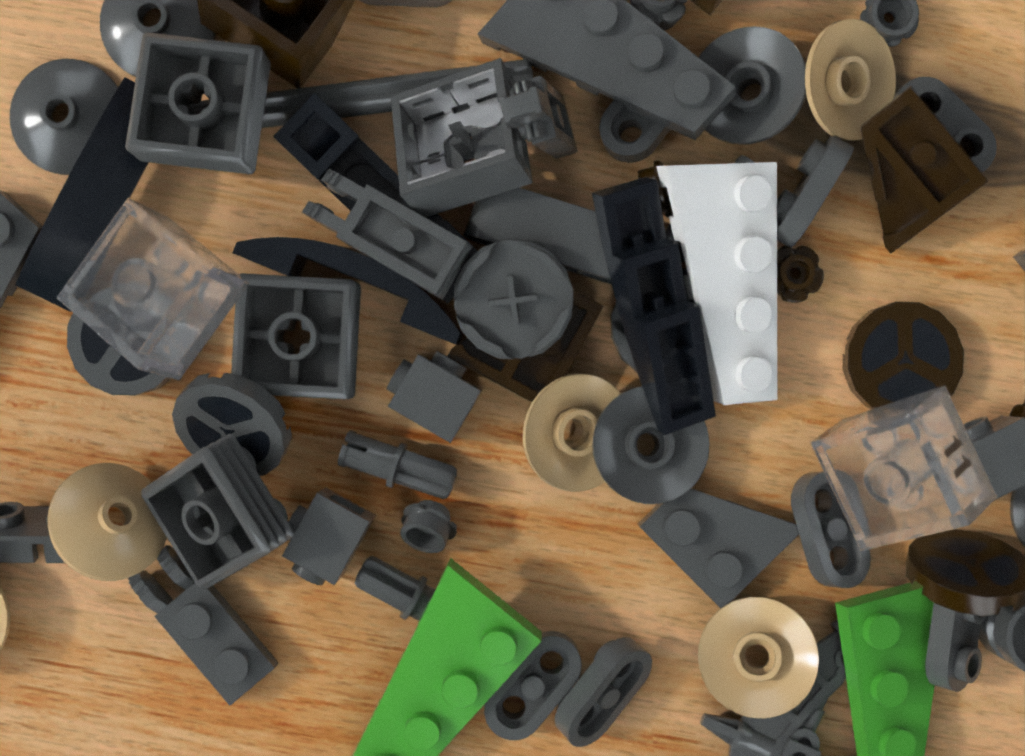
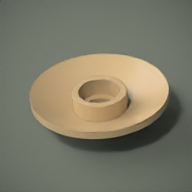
[805,19,896,141]
[523,373,621,492]
[47,463,167,581]
[698,597,819,719]

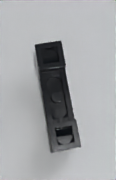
[15,77,149,312]
[273,93,478,304]
[232,237,463,345]

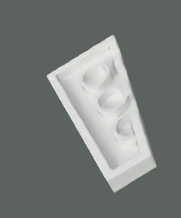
[656,162,777,405]

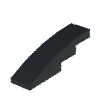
[592,177,716,435]

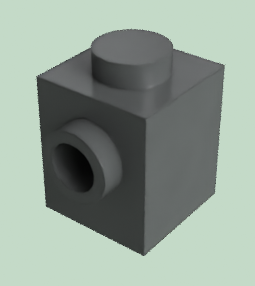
[386,351,482,443]
[939,415,1025,504]
[282,488,376,585]

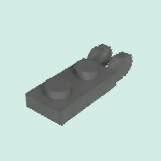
[302,169,473,300]
[128,545,278,706]

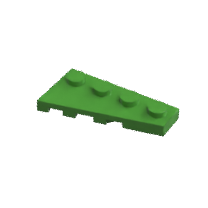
[352,558,542,756]

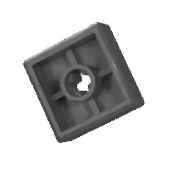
[125,33,271,174]
[231,273,361,399]
[141,434,294,590]

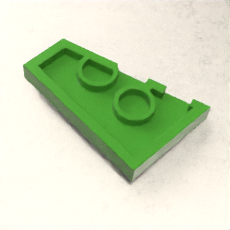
[835,581,935,756]

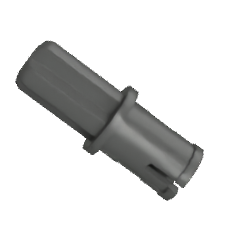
[338,430,457,499]
[355,556,435,621]

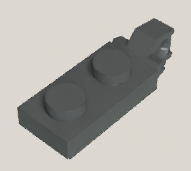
[499,76,578,159]

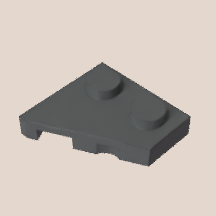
[638,488,799,608]

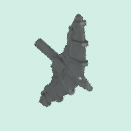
[700,619,846,756]

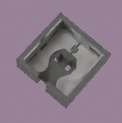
[391,58,533,218]

